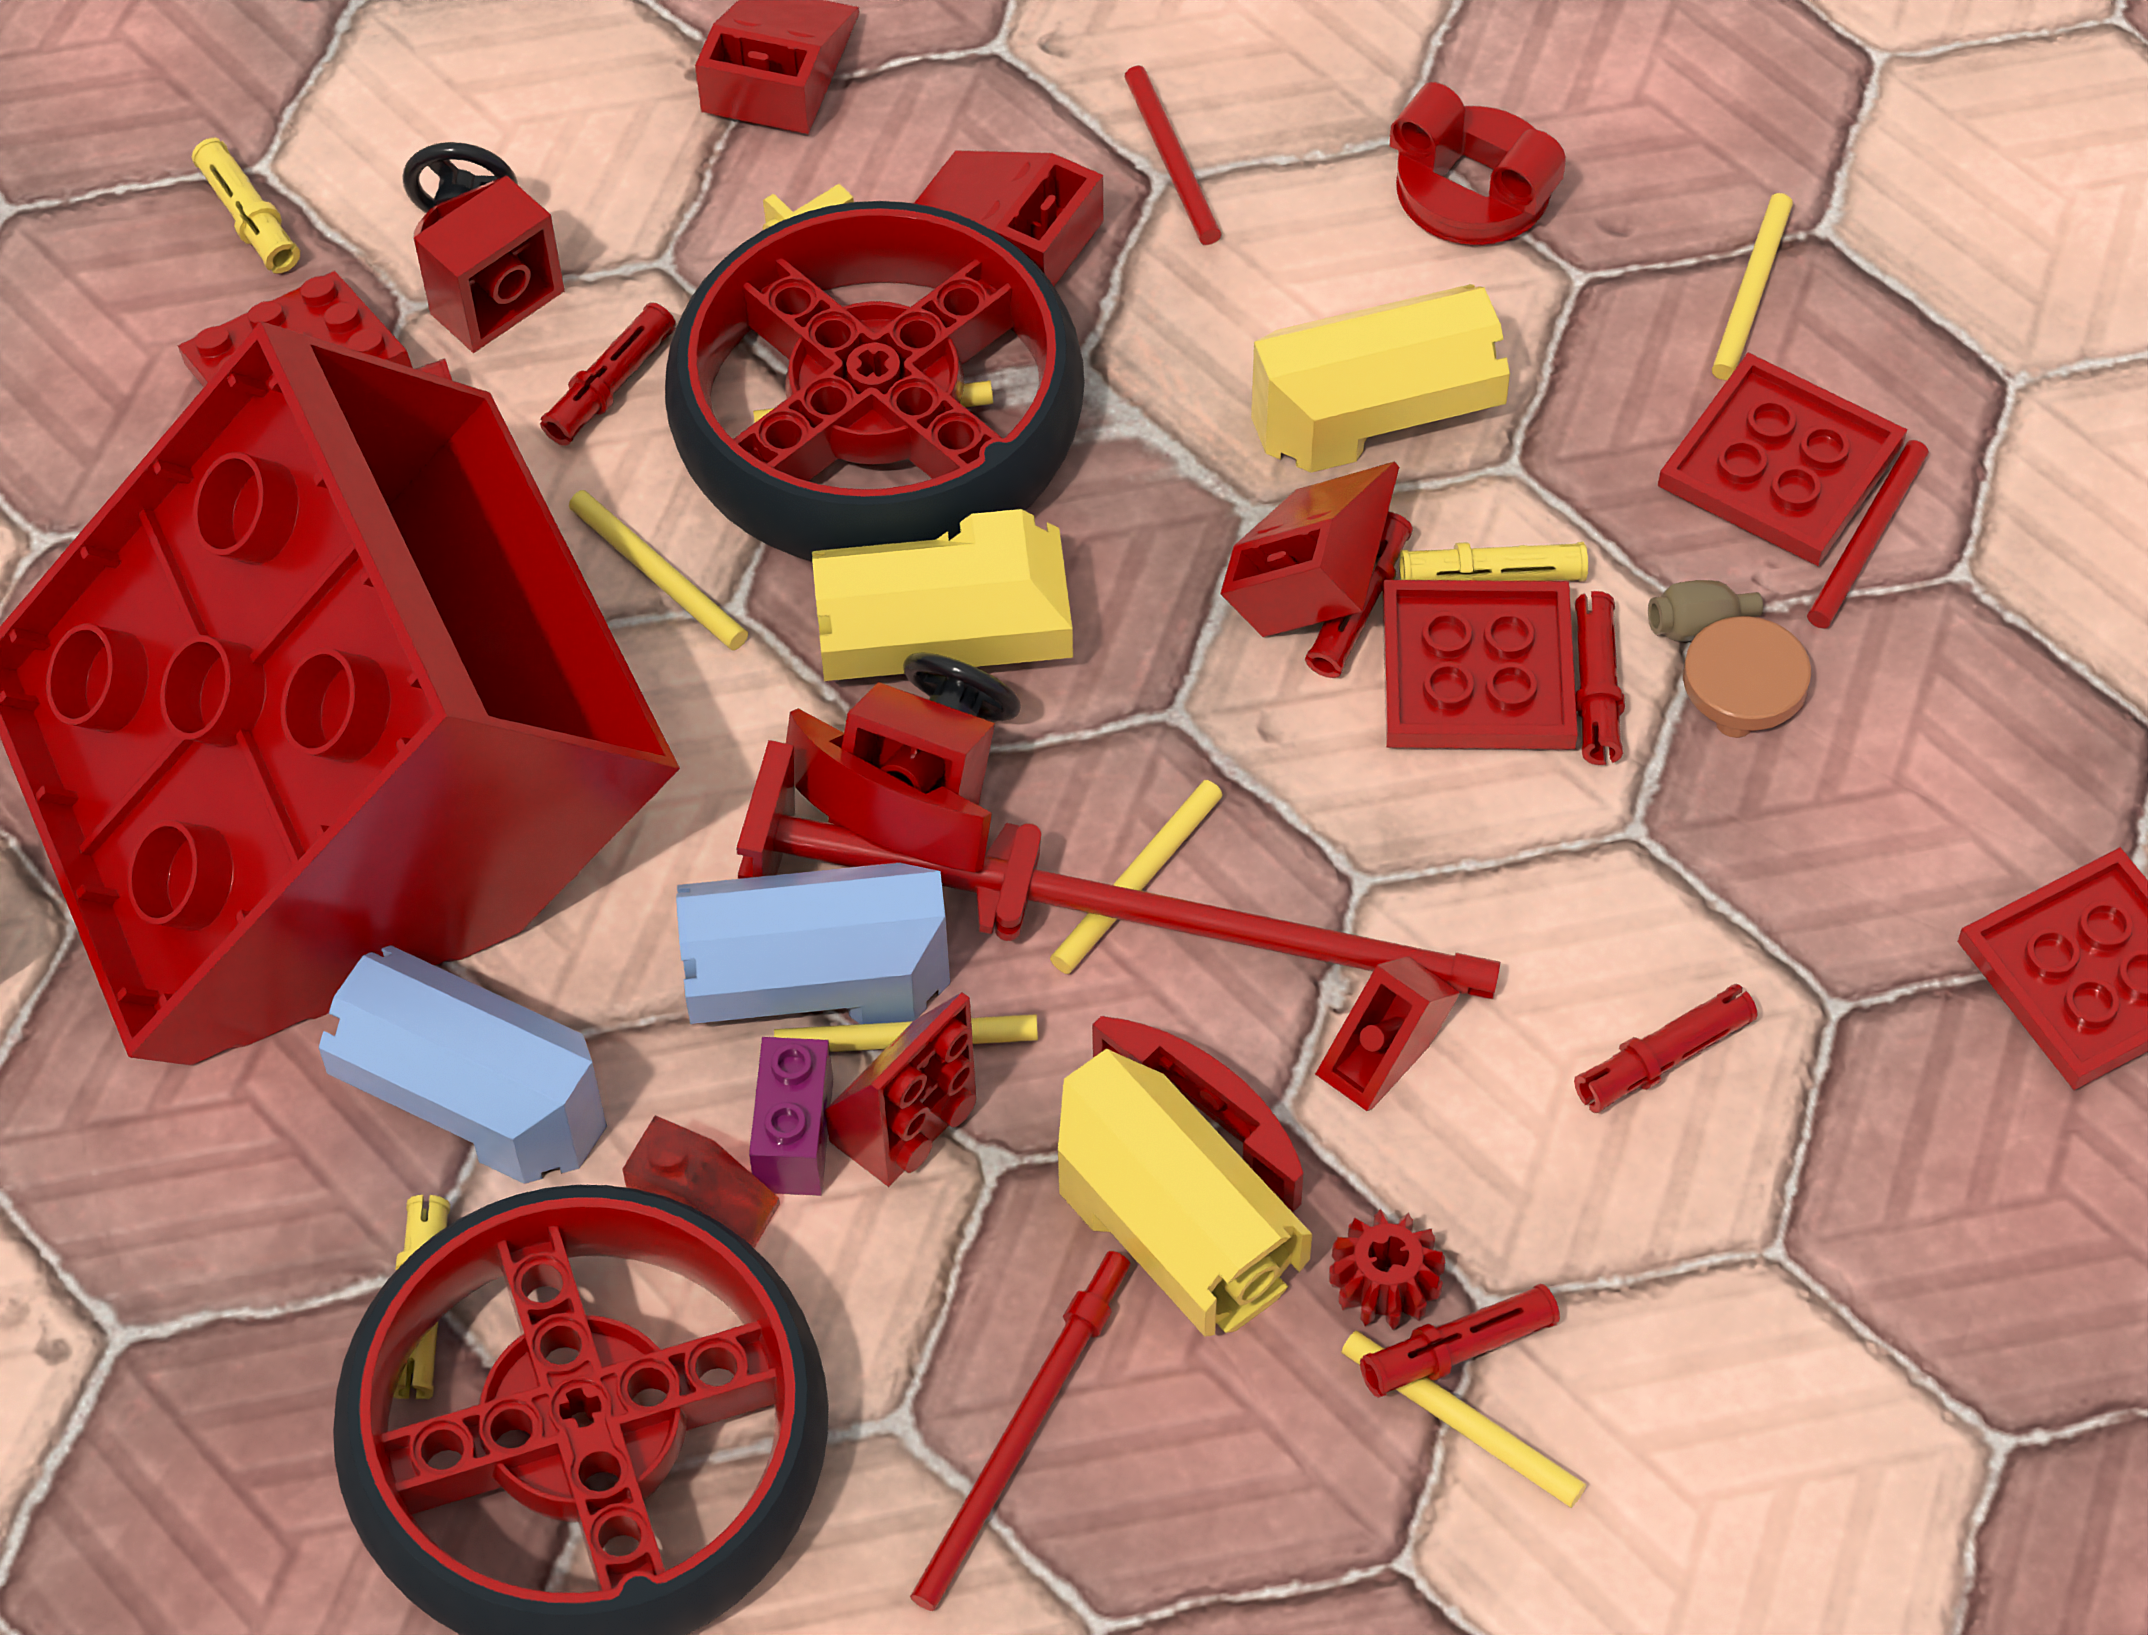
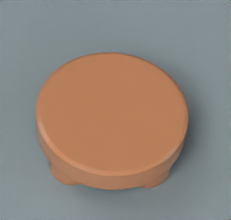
[1683,616,1811,738]

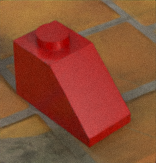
[1315,956,1460,1111]

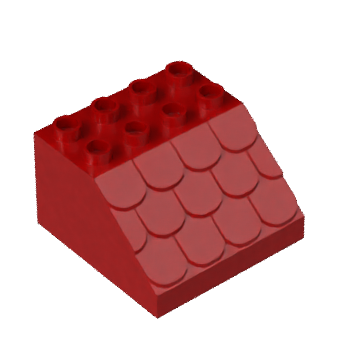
[0,321,680,1066]

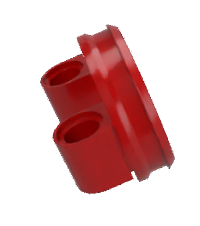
[1389,82,1566,246]

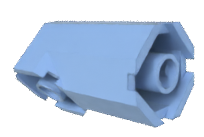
[676,863,950,1024]
[318,945,607,1184]

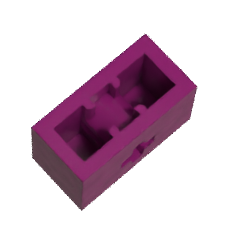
[749,1037,833,1196]

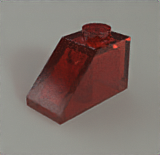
[622,1115,780,1248]

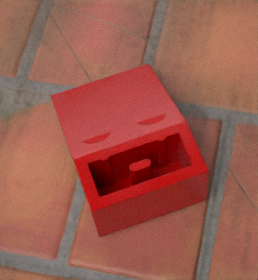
[695,0,860,134]
[913,150,1104,286]
[1220,461,1400,637]
[825,992,977,1187]

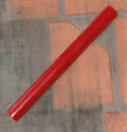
[1124,66,1221,245]
[1807,440,1929,628]

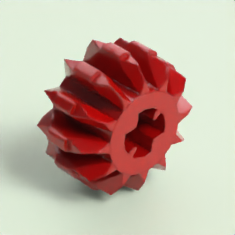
[1329,1209,1446,1330]

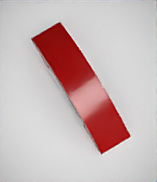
[786,708,992,873]
[1092,1016,1304,1213]

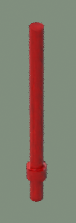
[910,1251,1131,1611]

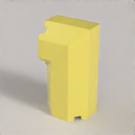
[1251,284,1510,473]
[812,509,1073,681]
[1058,1049,1312,1337]

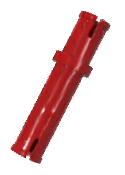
[540,302,676,446]
[1305,512,1413,678]
[1575,591,1625,765]
[1574,984,1758,1114]
[1360,1283,1560,1398]

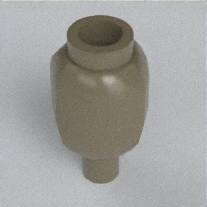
[1648,580,1763,642]

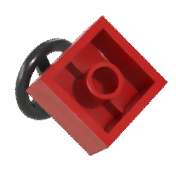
[402,142,565,354]
[828,652,1021,826]

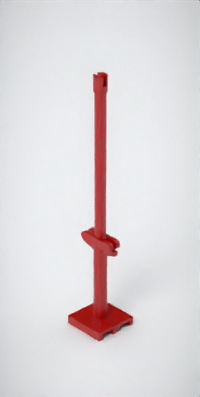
[736,740,1500,999]

